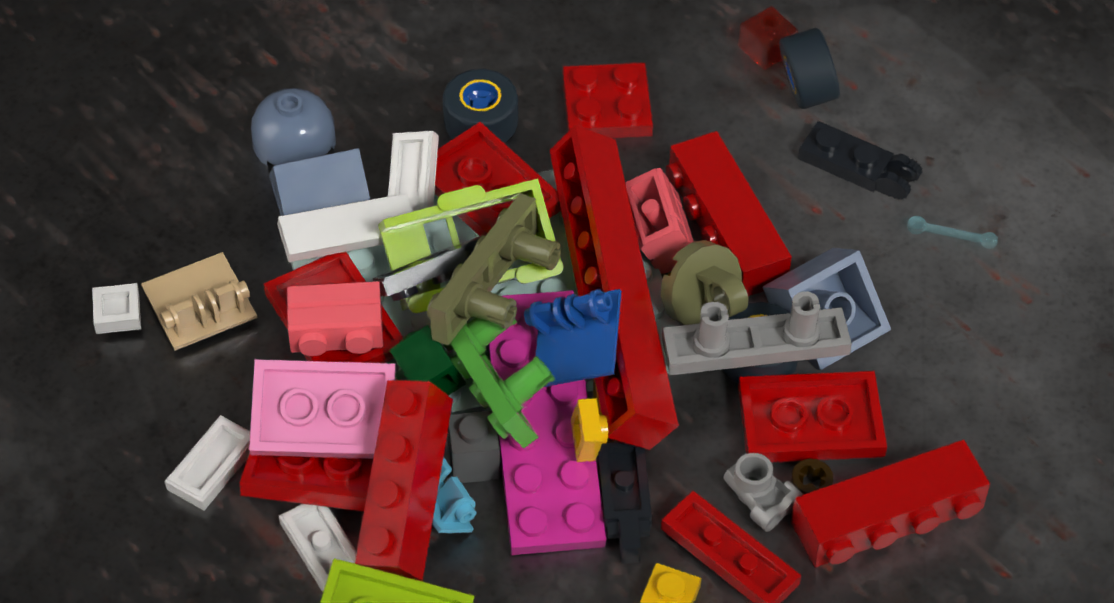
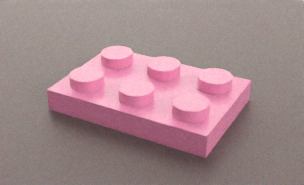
[249,360,396,458]

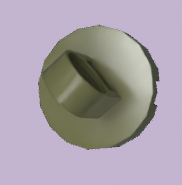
[661,240,748,325]

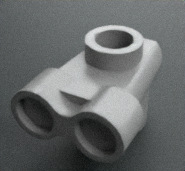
[724,453,804,532]

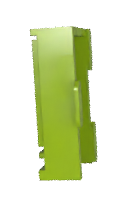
[378,178,564,314]

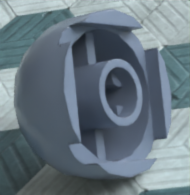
[251,88,336,165]

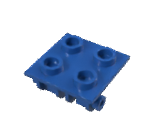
[524,289,622,387]

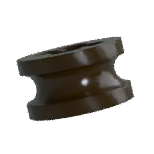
[791,459,833,494]

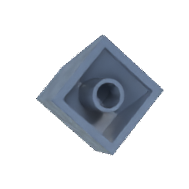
[269,148,370,216]
[762,248,891,370]

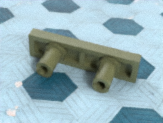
[427,194,561,345]

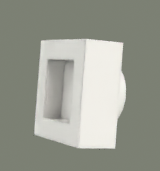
[92,283,141,334]

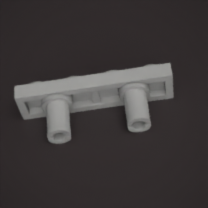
[662,292,852,375]

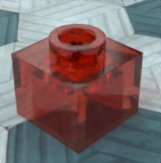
[738,6,798,70]

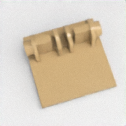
[141,252,257,350]

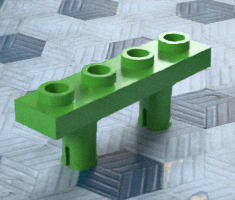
[443,318,556,448]

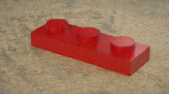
[661,491,801,603]

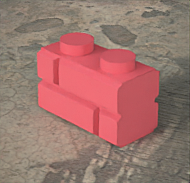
[625,168,694,274]
[287,281,383,356]

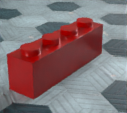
[665,131,792,296]
[355,380,453,582]
[791,439,990,568]

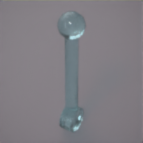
[908,216,998,249]

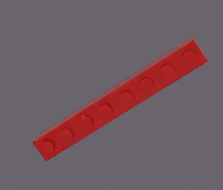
[549,125,679,450]

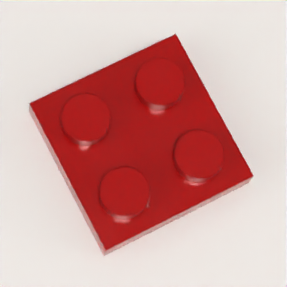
[563,63,653,138]

